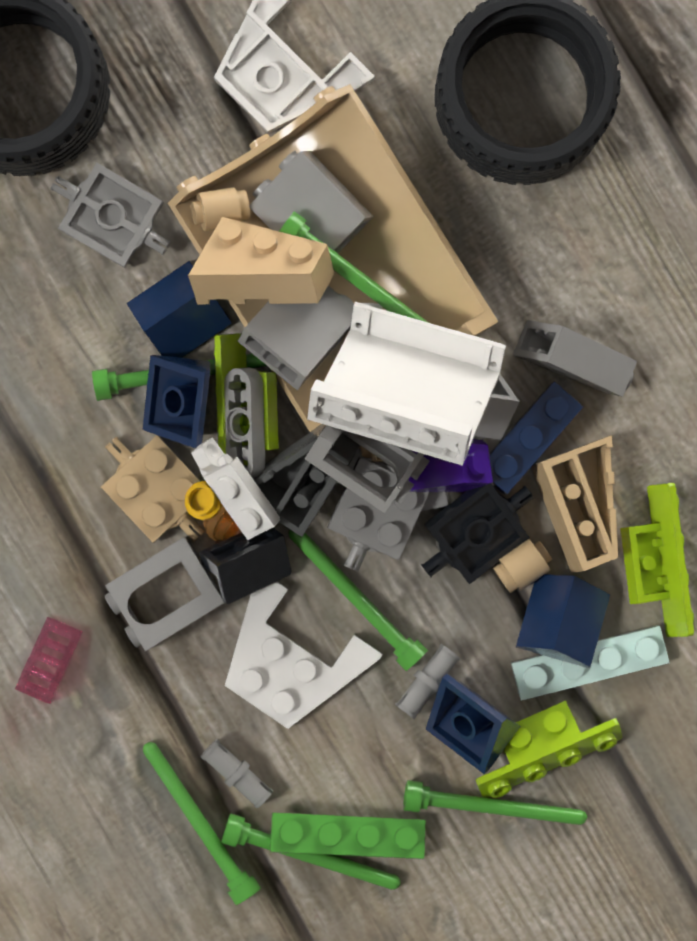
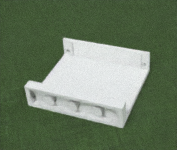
[307,302,506,466]

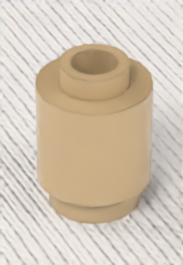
[191,187,250,231]
[493,539,553,593]

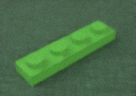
[270,813,426,859]

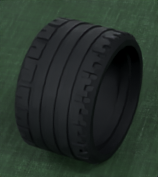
[0,0,111,176]
[434,0,621,185]

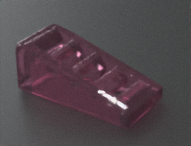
[15,617,83,704]

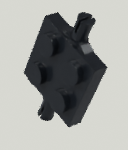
[421,484,535,585]

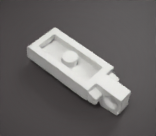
[191,437,280,540]

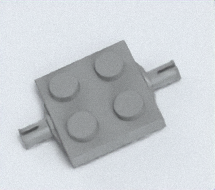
[51,162,171,268]
[327,457,429,572]

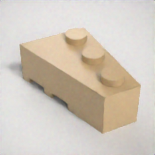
[188,217,334,304]
[531,435,618,573]

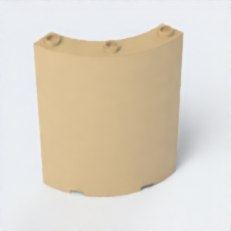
[168,84,498,432]

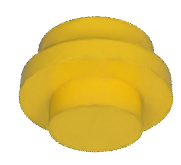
[185,481,222,520]

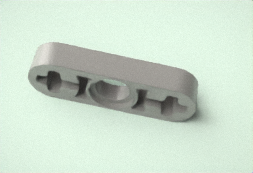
[224,367,265,479]

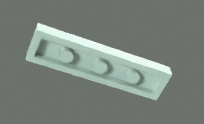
[511,625,670,701]

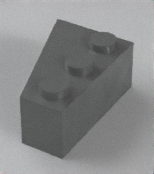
[253,424,361,537]

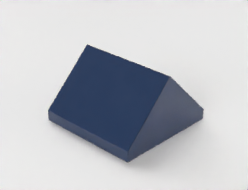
[126,261,232,358]
[142,355,210,448]
[516,574,610,668]
[426,674,521,774]

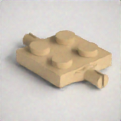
[101,435,205,543]

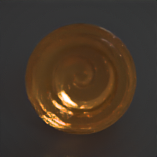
[203,505,239,542]

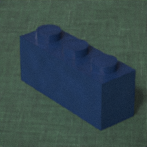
[489,381,583,494]

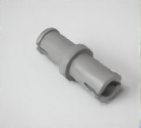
[395,644,461,720]
[200,739,273,808]

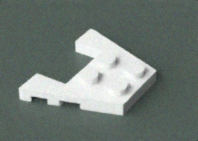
[214,0,375,134]
[225,582,383,729]

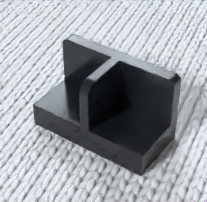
[199,528,292,604]

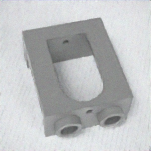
[305,425,429,513]
[104,536,225,651]

